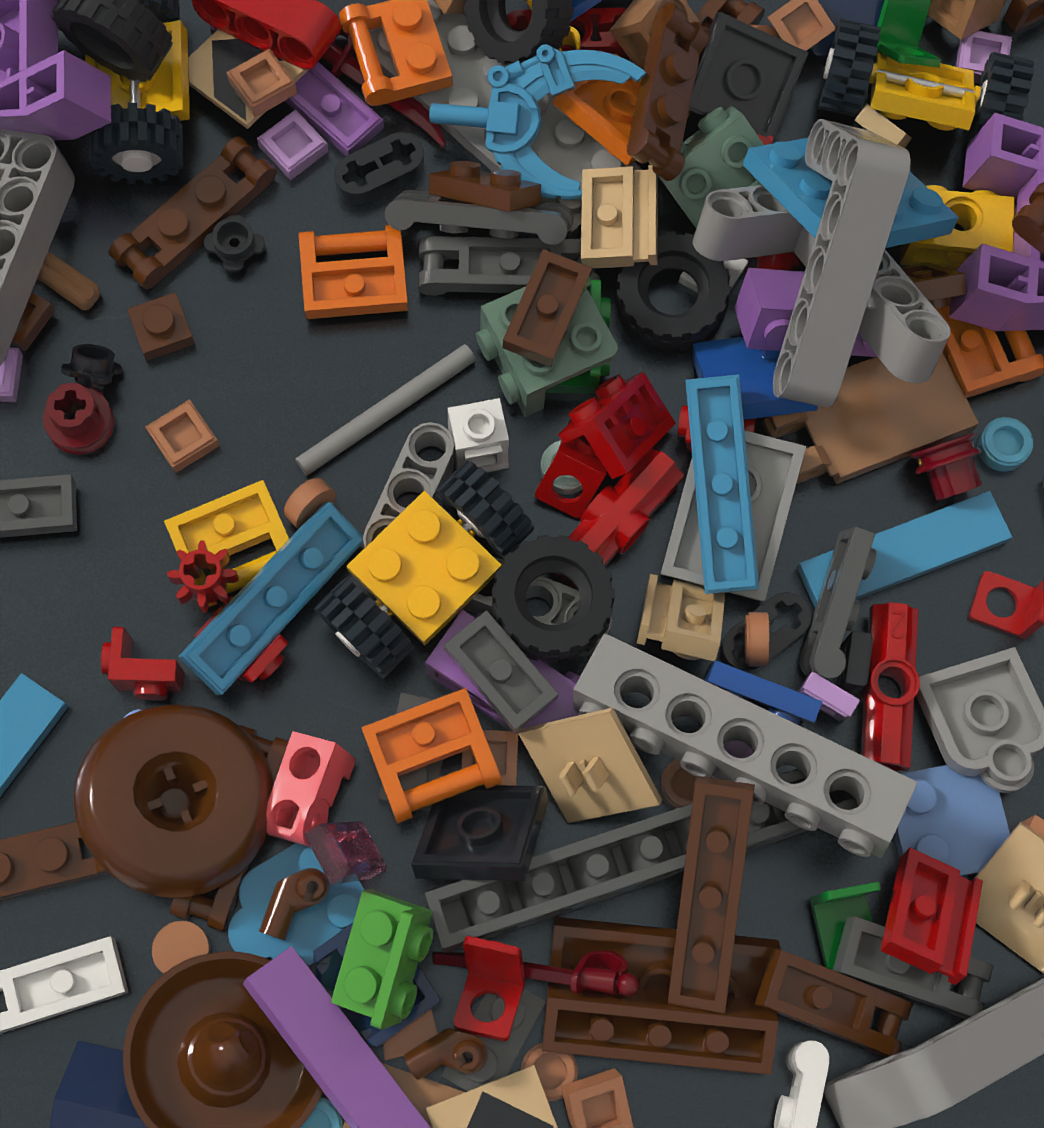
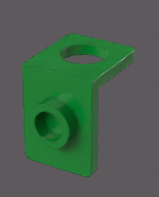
[877,0,941,67]
[809,882,881,970]

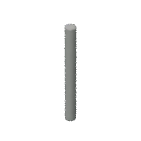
[295,344,476,476]

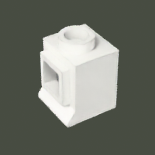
[448,398,509,472]

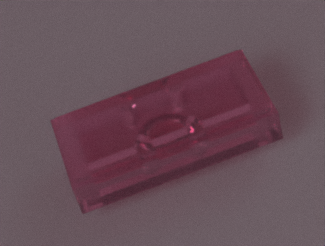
[304,821,386,885]

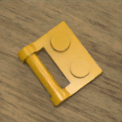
[164,480,289,607]

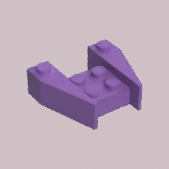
[0,0,111,141]
[949,113,1044,331]

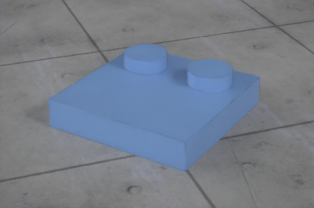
[894,765,1010,877]

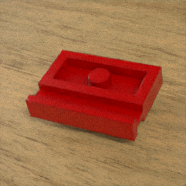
[880,847,983,985]

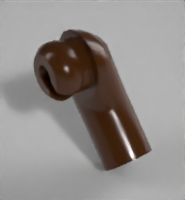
[259,868,329,941]
[404,1028,488,1080]

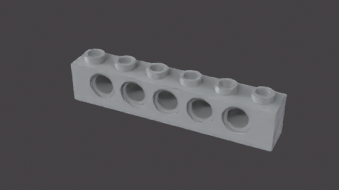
[573,633,918,858]

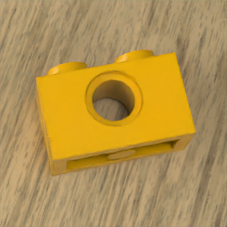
[900,185,1014,270]

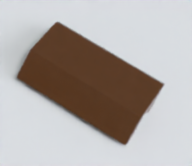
[542,917,781,1075]

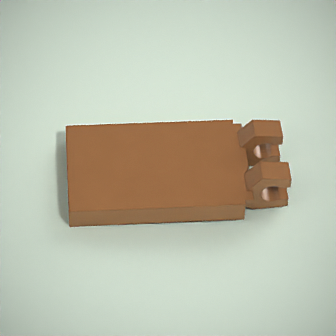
[762,352,979,484]

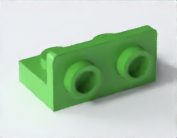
[331,889,433,1030]

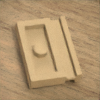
[581,165,658,268]
[637,574,725,661]

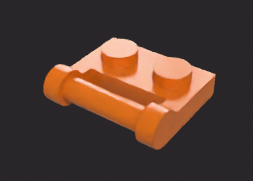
[339,0,453,106]
[299,225,408,319]
[936,297,1044,398]
[361,688,502,824]

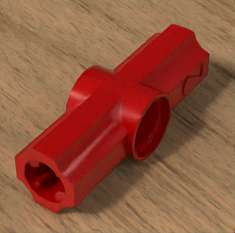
[553,448,684,590]
[860,602,920,771]

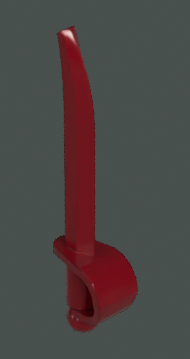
[322,22,446,149]
[432,950,640,996]

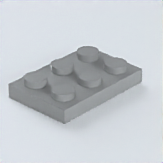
[661,430,806,602]

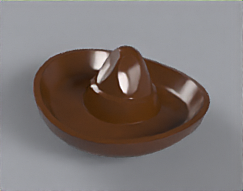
[74,705,274,898]
[123,951,323,1128]

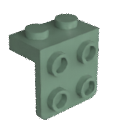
[658,105,764,228]
[476,287,618,417]

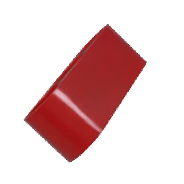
[192,0,342,70]

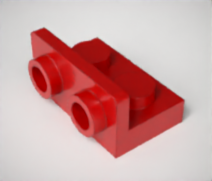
[558,371,676,479]

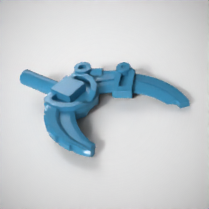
[429,44,647,200]

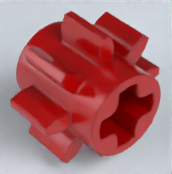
[167,540,239,613]

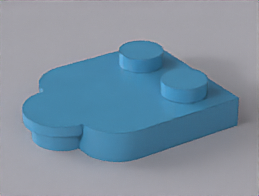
[228,825,364,968]

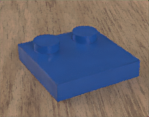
[692,337,818,420]
[704,660,823,725]

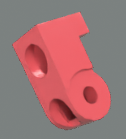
[266,731,357,847]

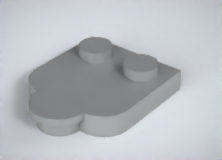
[916,647,1044,793]

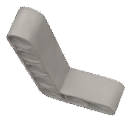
[773,119,911,408]
[0,129,75,366]
[692,185,950,383]
[363,422,613,657]
[823,978,1044,1128]

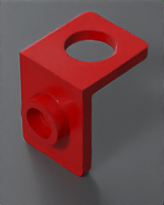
[535,419,607,518]
[969,571,1044,640]
[453,936,526,1041]

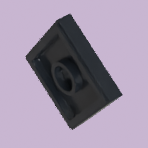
[688,12,809,143]
[411,785,549,881]

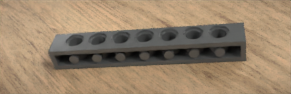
[425,750,858,954]

